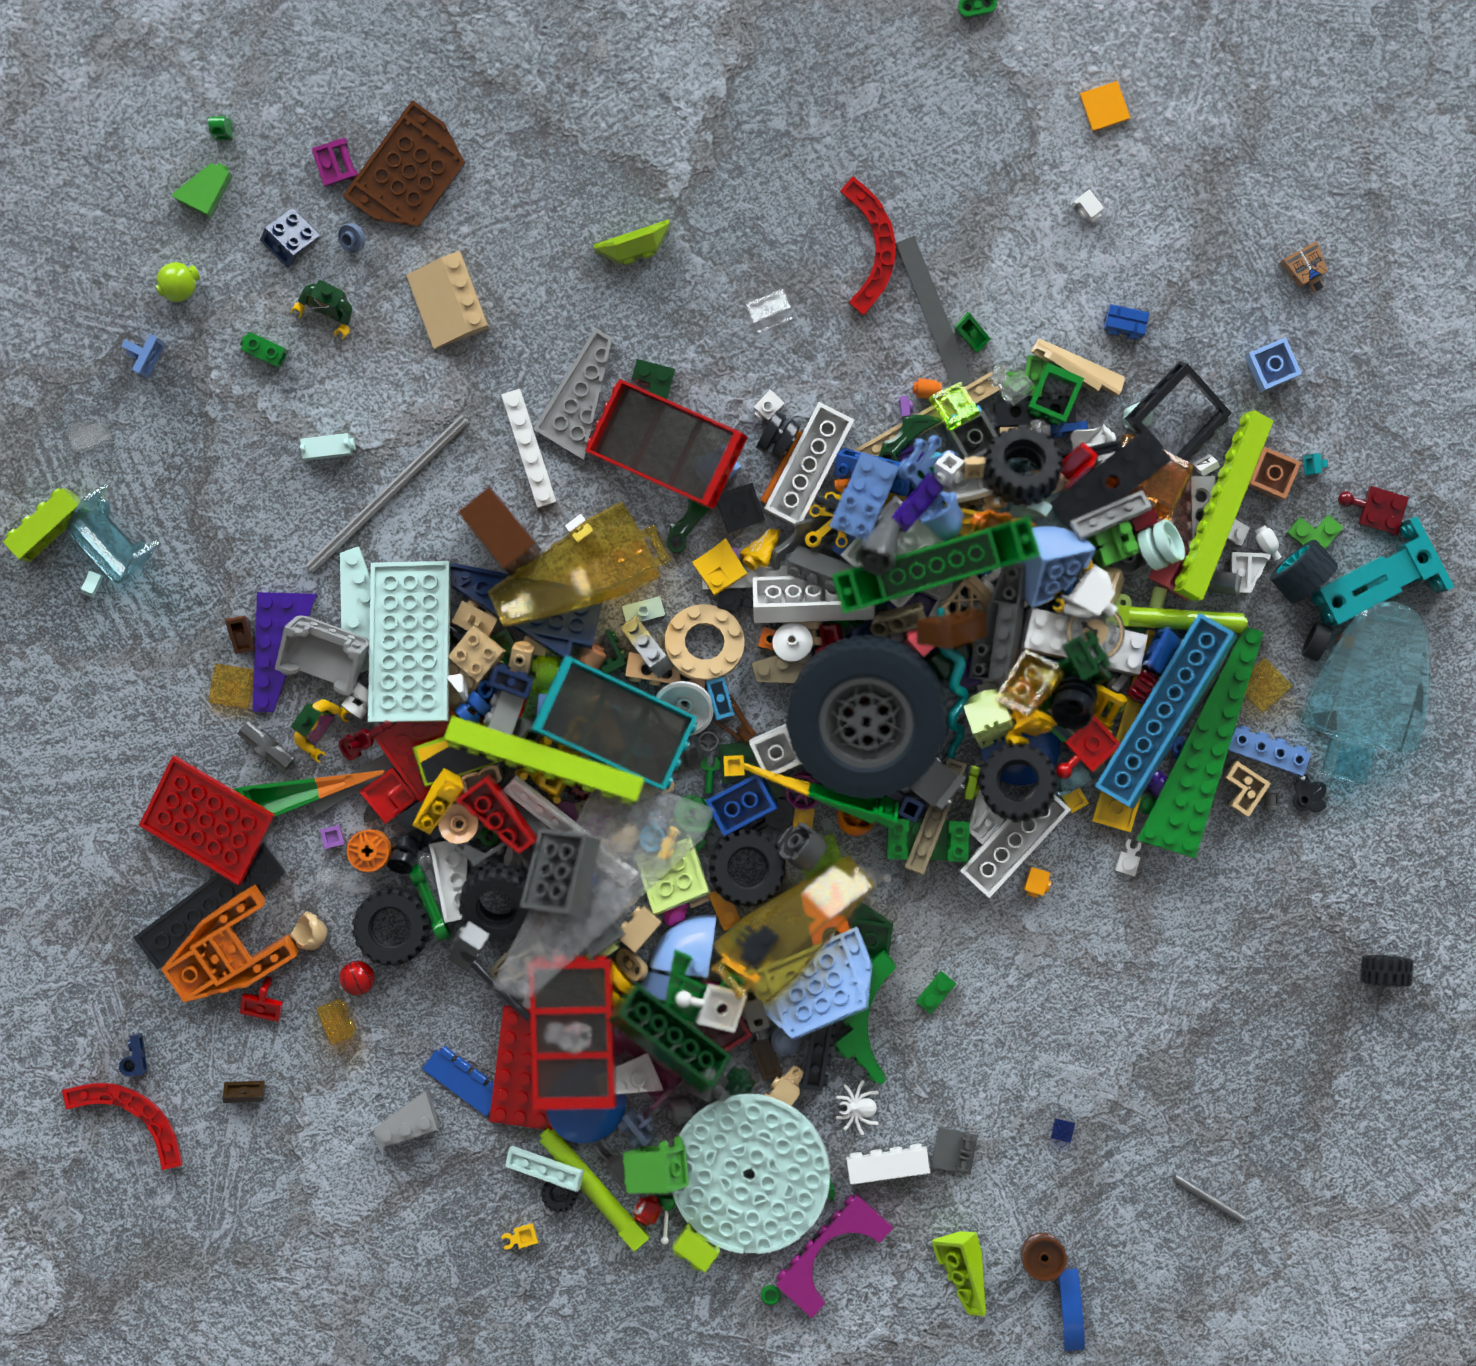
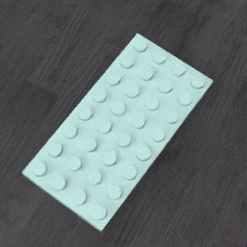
[368,561,451,722]

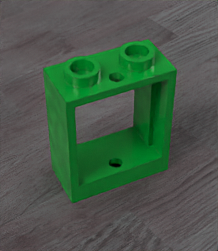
[1027,362,1084,426]

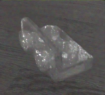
[746,289,793,332]

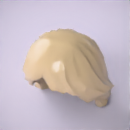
[290,911,327,950]

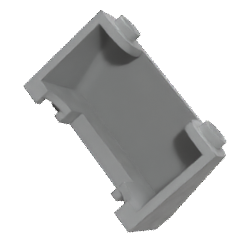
[275,615,369,696]

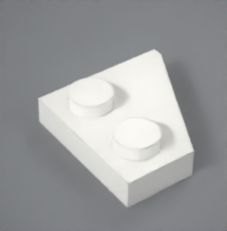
[969,789,1004,844]

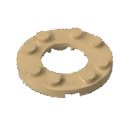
[664,604,745,681]

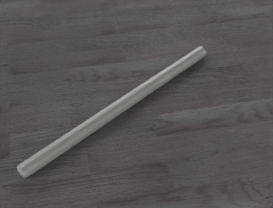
[306,415,468,573]

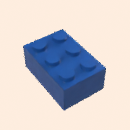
[706,774,780,836]

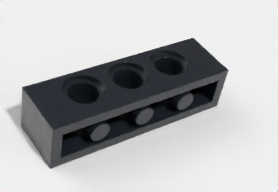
[994,396,1076,429]

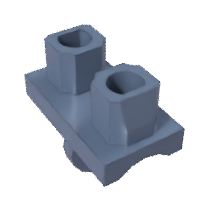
[618,1108,654,1148]

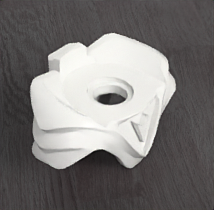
[1070,424,1116,477]

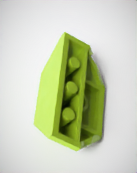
[593,219,670,265]

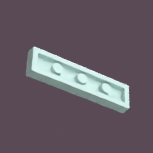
[505,1146,583,1192]

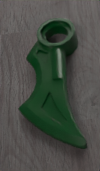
[878,415,942,461]
[666,494,717,553]

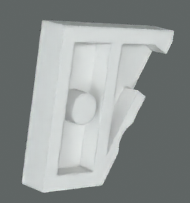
[1230,552,1271,593]

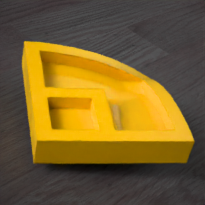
[692,538,748,596]

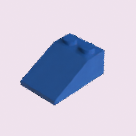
[1141,627,1181,677]

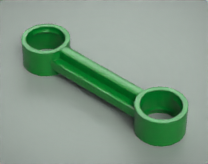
[409,863,451,942]

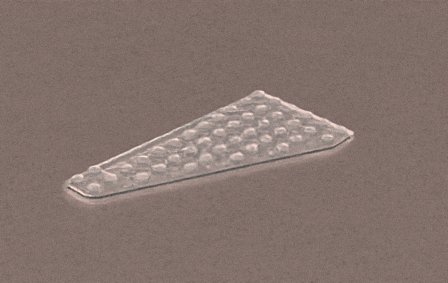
[493,784,714,998]

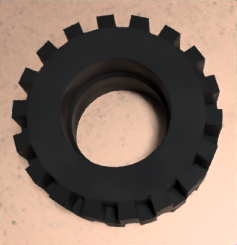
[1360,955,1413,987]

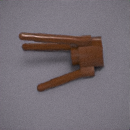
[715,694,756,743]

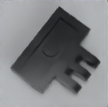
[735,924,781,970]

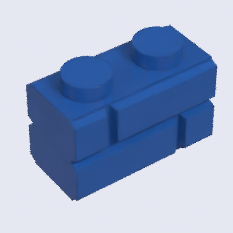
[1103,304,1149,340]

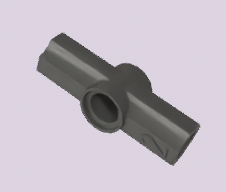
[238,721,296,772]

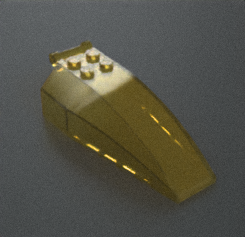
[487,501,671,627]
[711,855,875,1007]

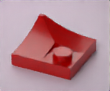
[358,767,417,824]

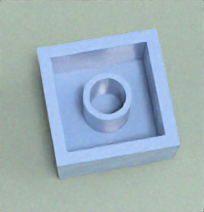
[1245,337,1302,393]

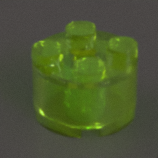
[532,655,563,696]

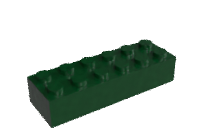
[607,983,731,1093]

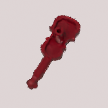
[338,720,392,761]

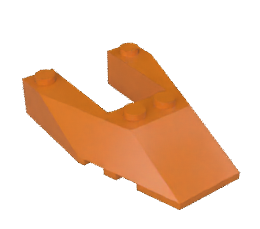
[161,885,299,1002]

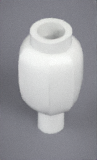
[1255,525,1282,561]

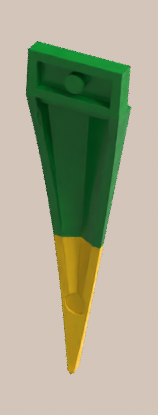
[742,763,900,829]

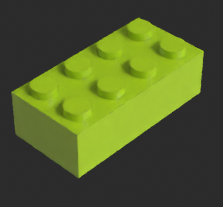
[3,487,88,563]

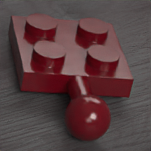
[1338,486,1409,536]

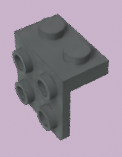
[909,759,966,812]

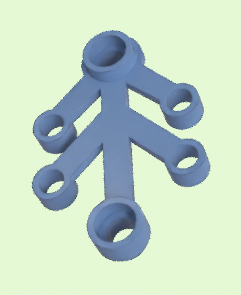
[899,435,959,489]

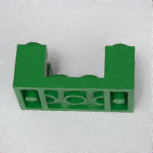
[886,818,970,862]

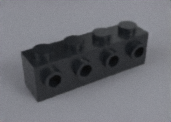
[802,1022,837,1091]

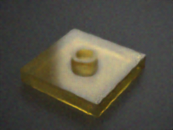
[1245,658,1293,713]
[208,663,254,709]

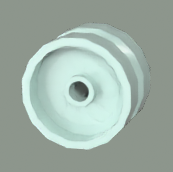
[1138,519,1185,571]

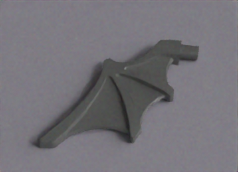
[771,516,838,570]

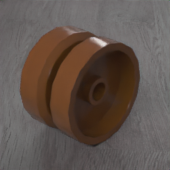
[1020,1232,1067,1281]

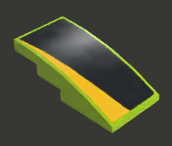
[413,724,502,786]

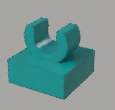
[1303,453,1328,476]

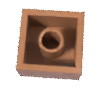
[1248,446,1301,501]

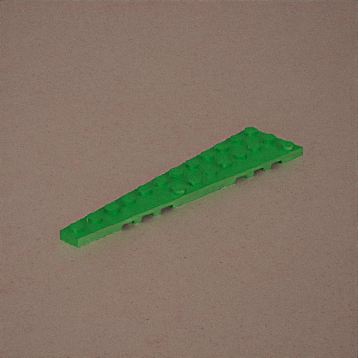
[1136,627,1264,859]

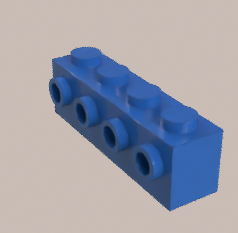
[834,448,917,496]

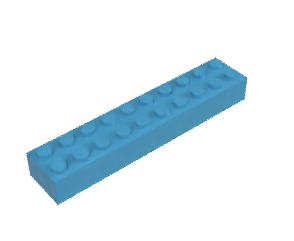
[1095,613,1237,809]

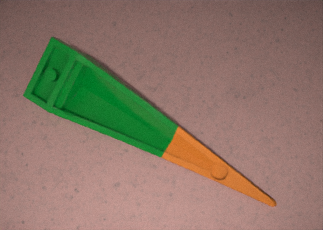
[233,770,385,816]

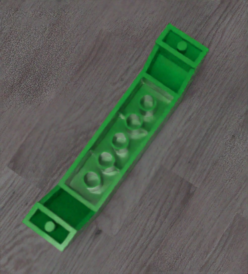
[832,516,1041,614]

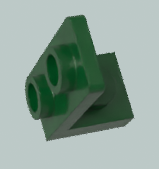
[601,629,628,675]

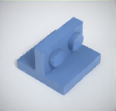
[121,334,166,379]

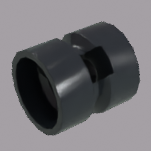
[387,836,419,874]

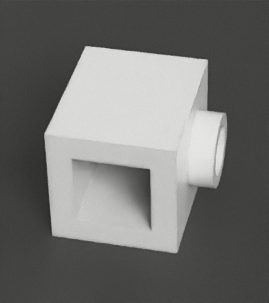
[754,390,785,423]

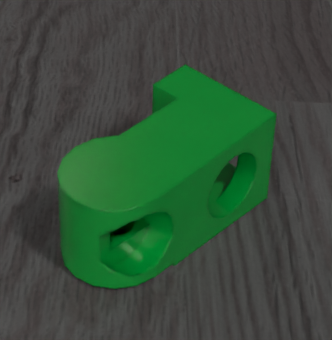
[208,116,233,141]

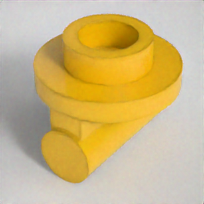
[1006,728,1029,746]

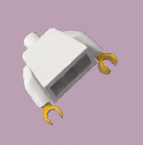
[1052,560,1118,618]

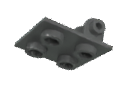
[931,1128,978,1175]

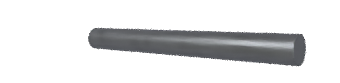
[1173,1174,1245,1223]

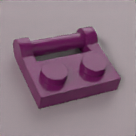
[311,138,358,187]

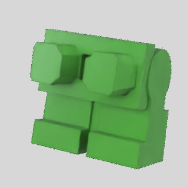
[1088,520,1140,568]

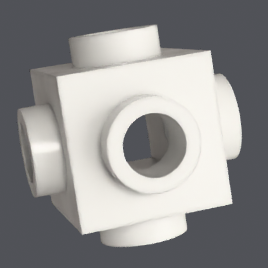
[934,451,964,488]

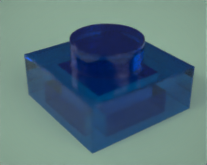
[1050,1118,1075,1143]

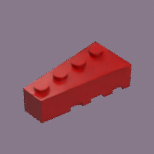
[455,774,538,853]

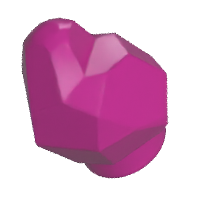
[663,903,689,926]

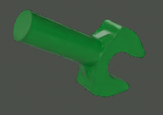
[701,756,721,793]

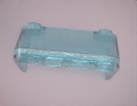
[67,484,159,584]

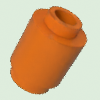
[913,378,942,400]

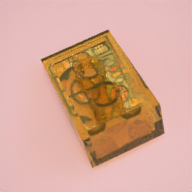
[994,649,1064,717]

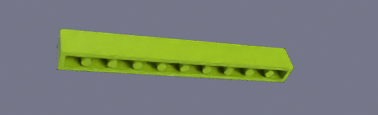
[1174,410,1274,601]
[444,716,645,805]

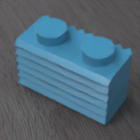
[705,677,735,720]

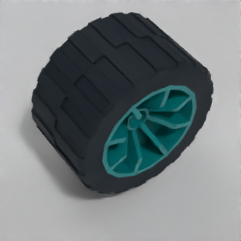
[1270,540,1338,604]

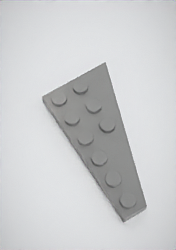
[533,328,613,461]

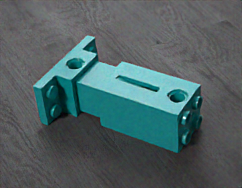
[1311,516,1455,627]

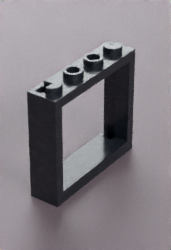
[1124,361,1232,470]

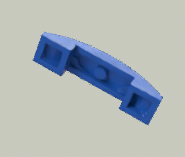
[1058,1268,1085,1351]

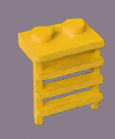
[1003,684,1058,737]

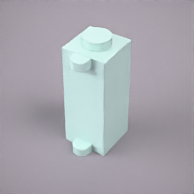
[300,433,355,461]

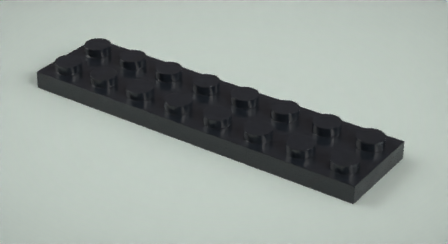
[133,841,286,969]

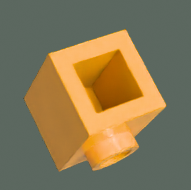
[1023,866,1051,898]

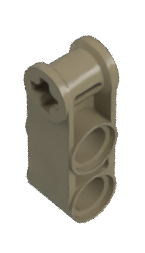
[870,602,928,637]

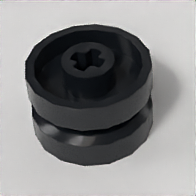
[756,410,802,462]

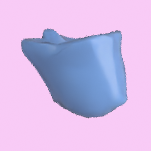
[919,492,964,541]

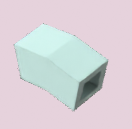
[1026,500,1053,518]
[81,571,104,598]

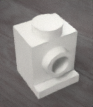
[1071,189,1104,223]

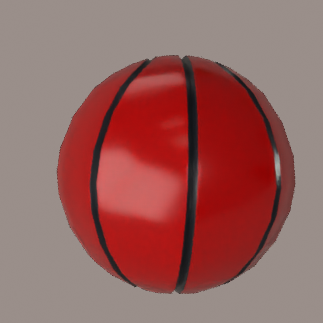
[339,960,375,996]

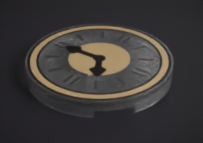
[1064,611,1125,659]

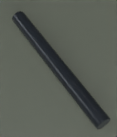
[471,961,531,1022]

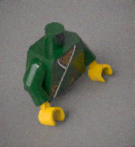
[291,280,352,339]

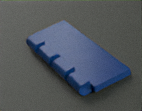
[422,1045,494,1116]

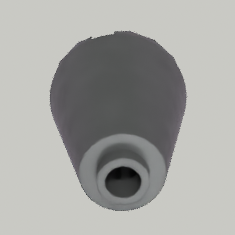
[854,518,899,575]

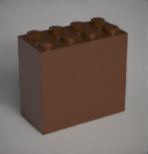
[458,486,541,575]

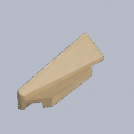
[1030,339,1125,397]

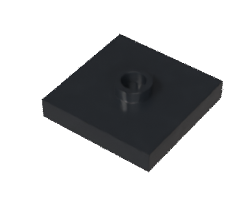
[717,483,765,533]

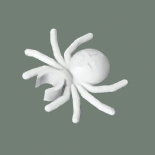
[836,1080,879,1135]

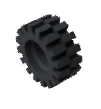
[541,1181,578,1213]

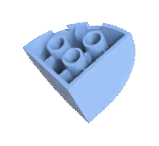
[1017,526,1095,607]
[649,914,717,977]

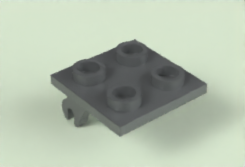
[456,841,507,867]

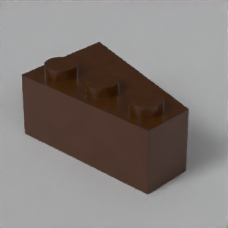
[917,608,986,649]

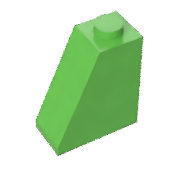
[172,163,233,218]

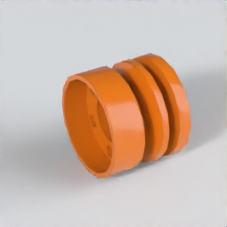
[346,829,392,872]

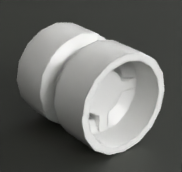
[342,682,368,719]

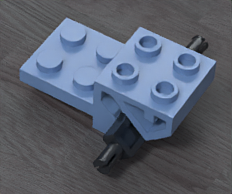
[814,452,901,540]

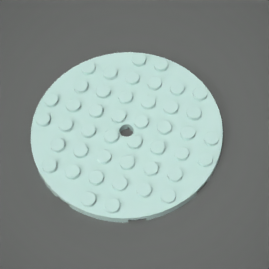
[672,1094,830,1254]

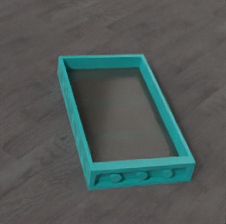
[530,655,698,791]

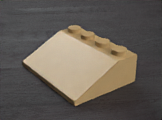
[406,251,490,349]

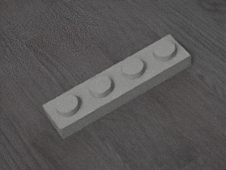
[1070,490,1152,541]

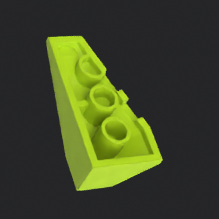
[931,1231,986,1316]

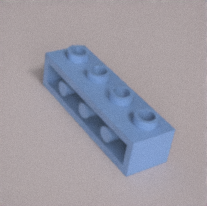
[1228,725,1311,776]

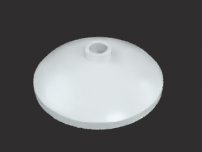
[654,681,714,736]

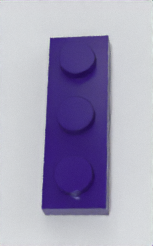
[890,474,944,533]

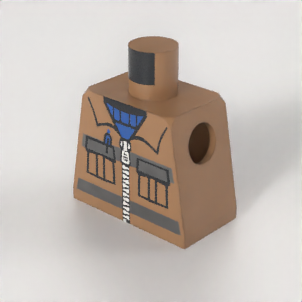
[1280,241,1327,293]

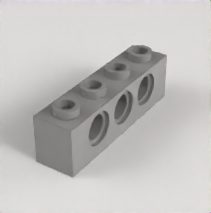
[1185,476,1215,553]

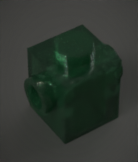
[725,1066,757,1096]

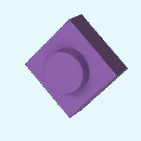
[899,396,913,419]
[320,825,345,849]

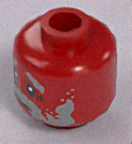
[633,1195,662,1227]

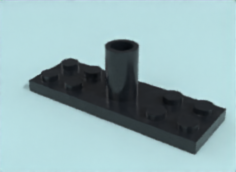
[1050,428,1172,532]

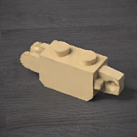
[764,1065,804,1106]

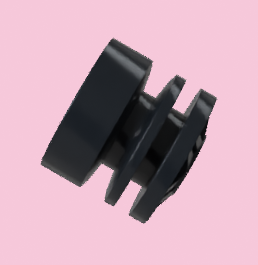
[1050,675,1098,730]

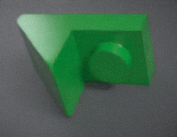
[954,312,991,353]

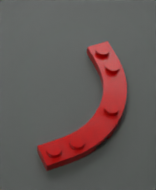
[840,176,896,316]
[62,1083,183,1170]

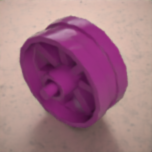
[785,771,822,810]

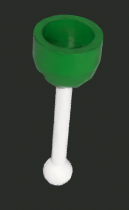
[659,1195,675,1245]

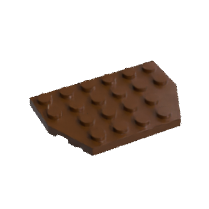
[342,100,466,227]

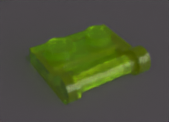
[929,382,980,431]

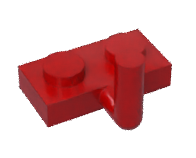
[239,977,283,1022]

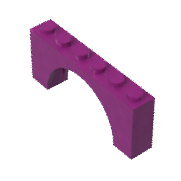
[776,1192,893,1318]

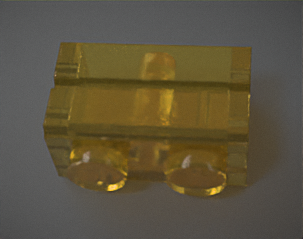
[316,998,357,1045]

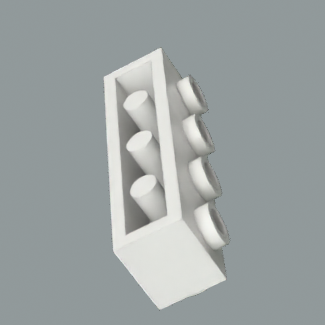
[846,1144,930,1184]

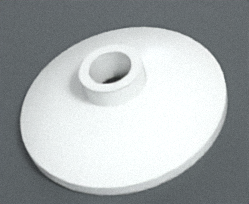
[773,623,813,662]

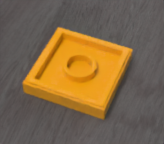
[1079,81,1130,132]

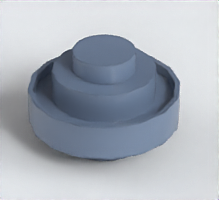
[338,223,366,253]
[771,1027,800,1056]

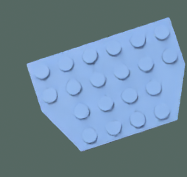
[748,927,872,1040]

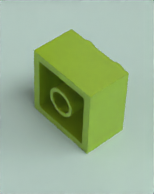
[672,1223,720,1272]

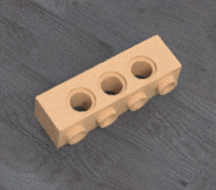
[625,652,706,689]

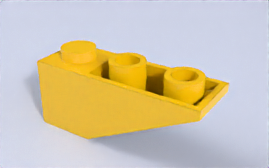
[413,768,464,834]

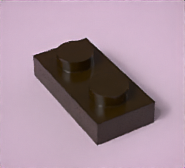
[222,1080,266,1103]

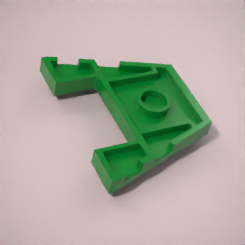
[665,948,745,1026]

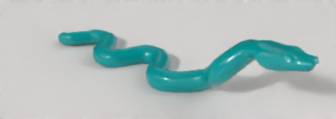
[936,607,969,760]

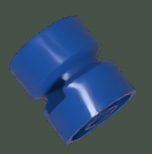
[455,690,492,724]

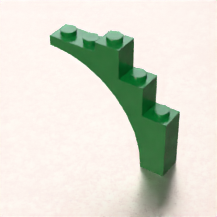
[835,950,897,1085]

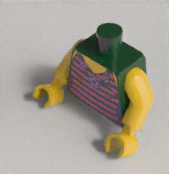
[291,699,353,763]

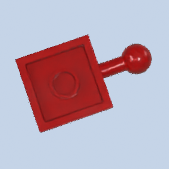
[1056,715,1121,779]

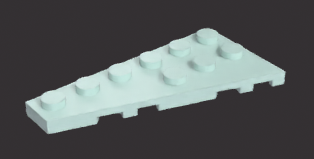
[340,546,371,673]

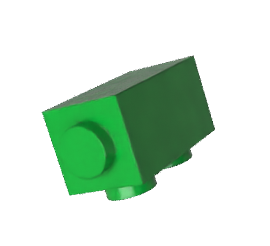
[240,332,288,369]

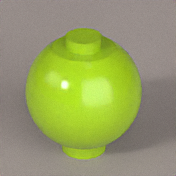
[155,262,201,302]

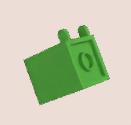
[623,1136,689,1193]

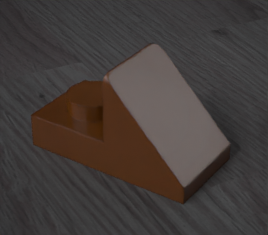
[225,616,255,654]

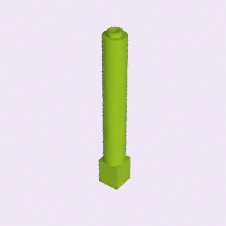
[1100,605,1248,633]
[539,1128,650,1252]

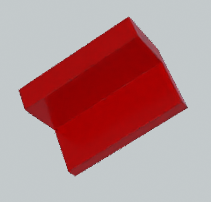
[1061,442,1098,490]

